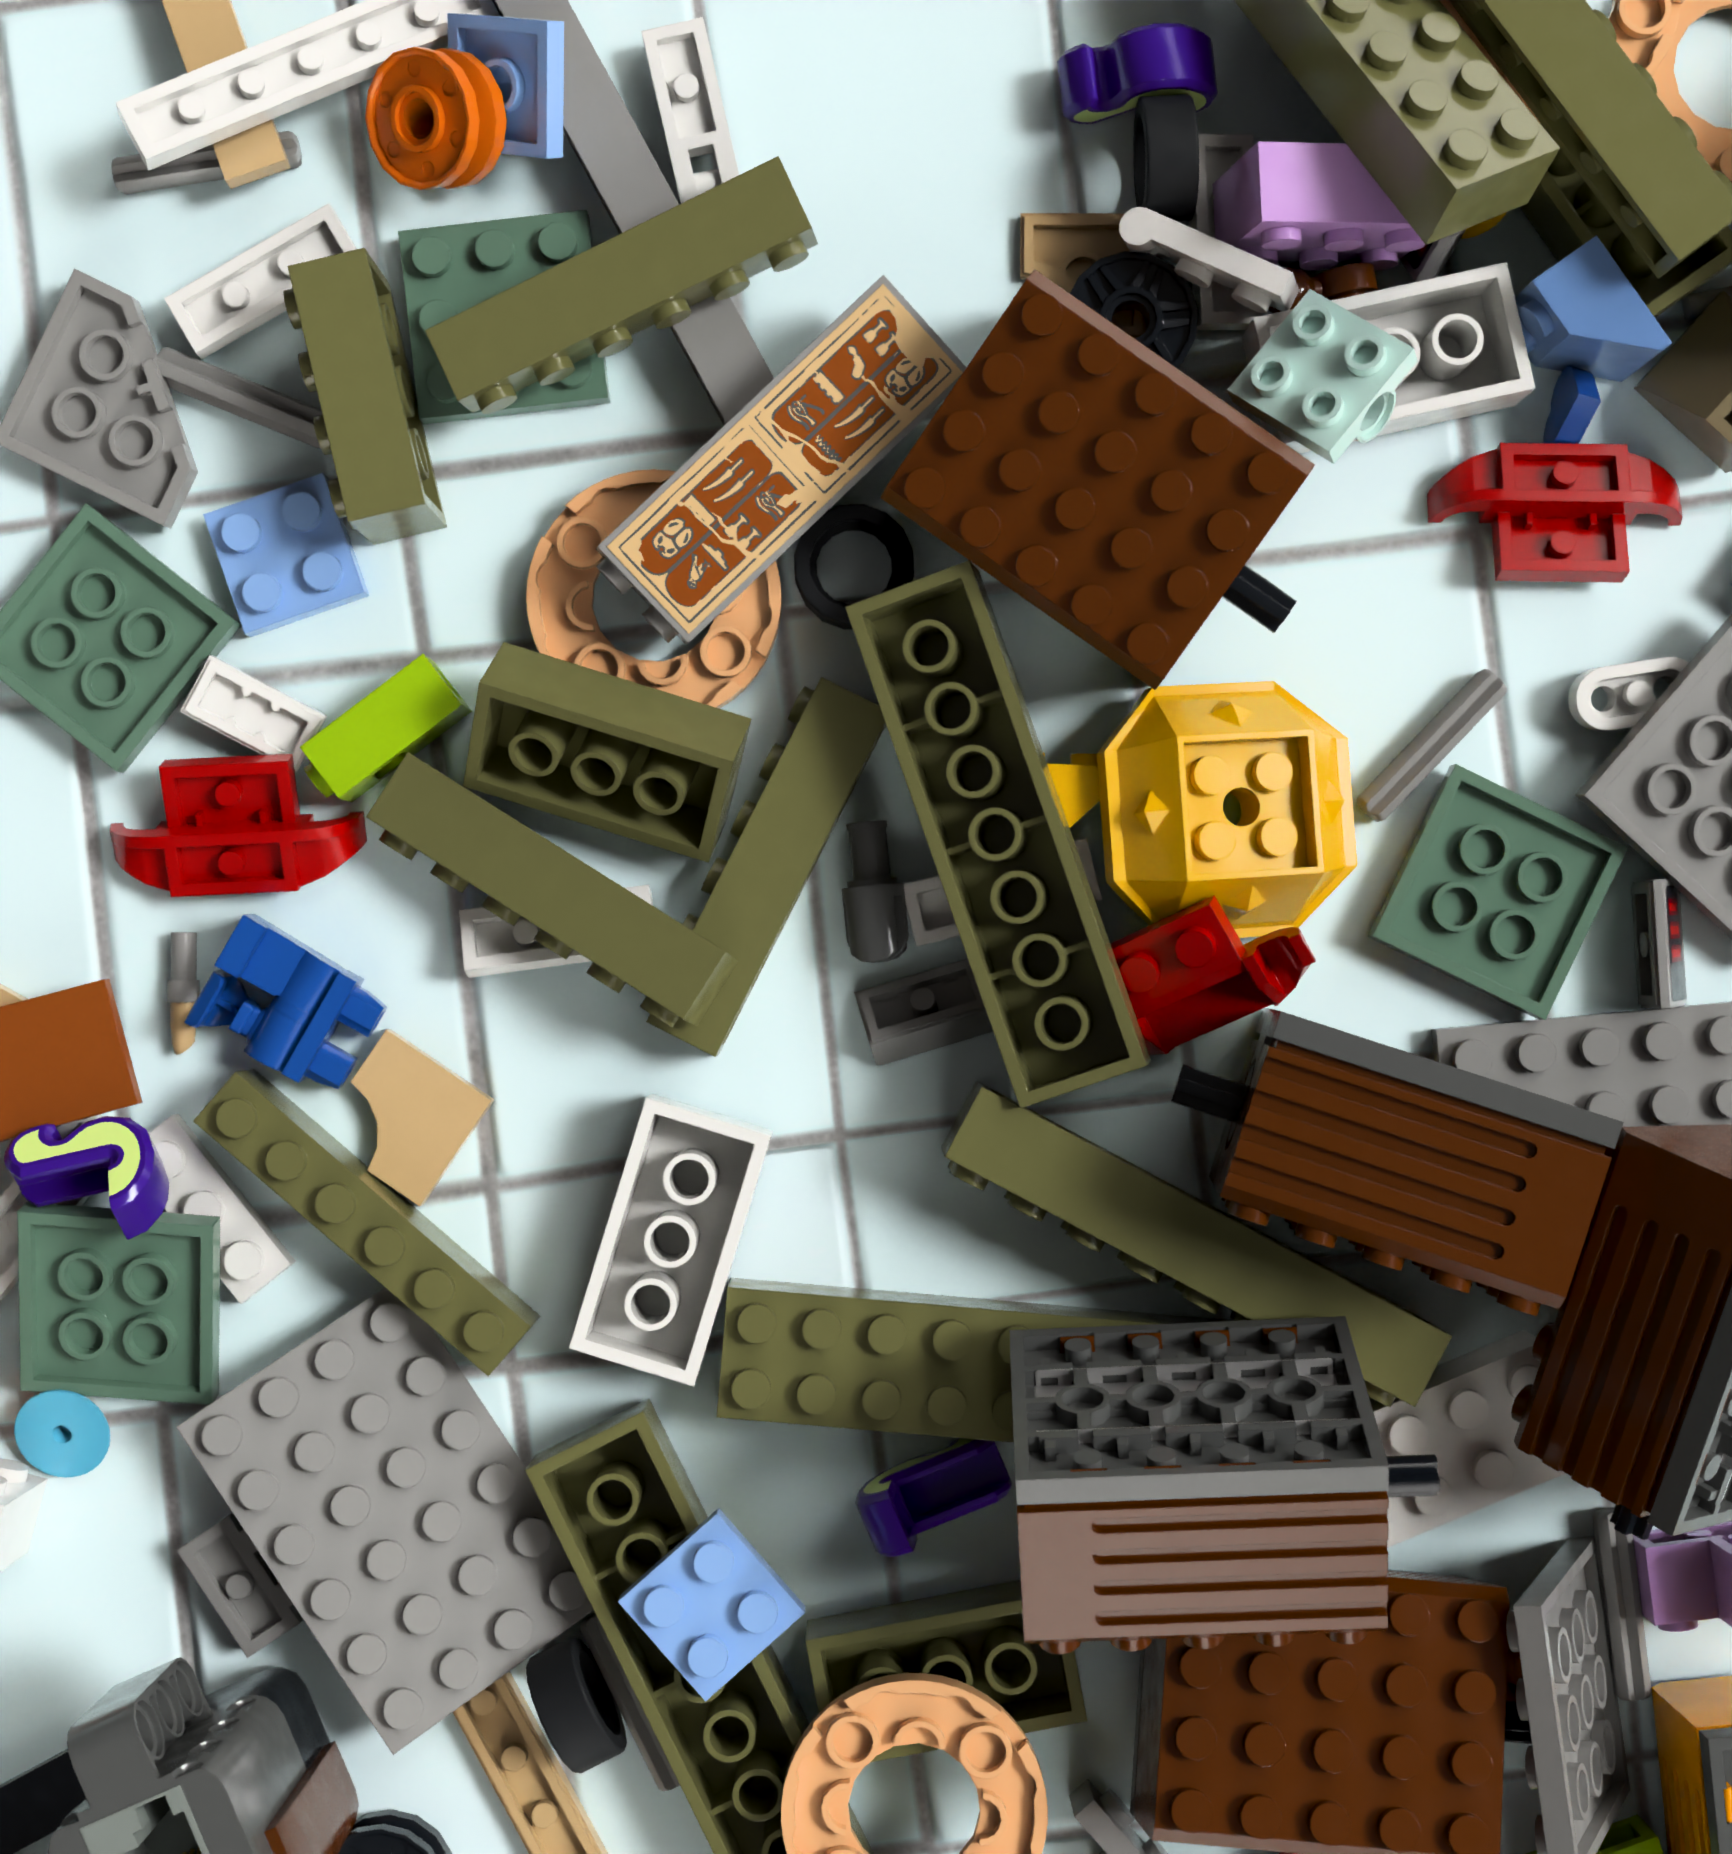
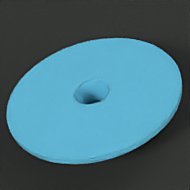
[14,1389,110,1478]

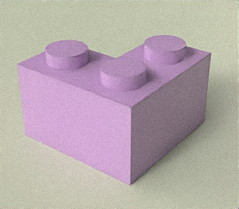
[1633,1521,1732,1632]

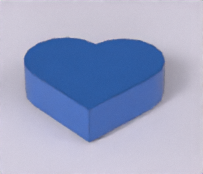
[1543,366,1601,444]

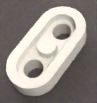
[1568,657,1689,731]

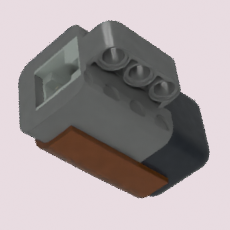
[48,1657,359,1854]

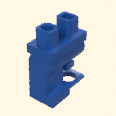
[184,914,387,1089]

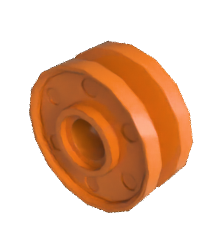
[365,47,507,190]

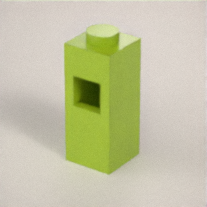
[300,654,472,803]

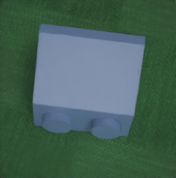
[1515,235,1672,382]

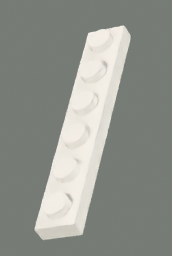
[115,0,499,171]

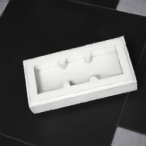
[180,655,327,773]

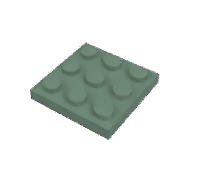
[398,210,611,425]
[0,503,241,773]
[1367,764,1628,1020]
[17,1202,220,1405]

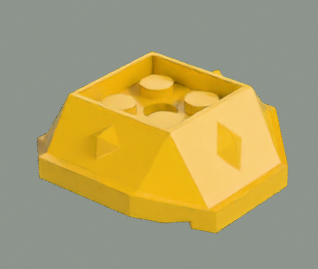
[1096,681,1357,938]

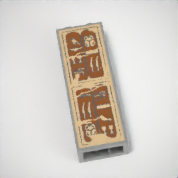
[596,275,967,644]

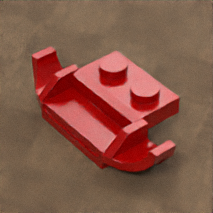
[1427,443,1683,583]
[109,754,367,897]
[1110,895,1316,1055]

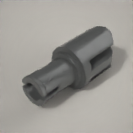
[841,820,909,963]

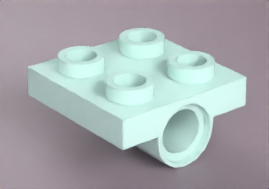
[1227,289,1418,464]

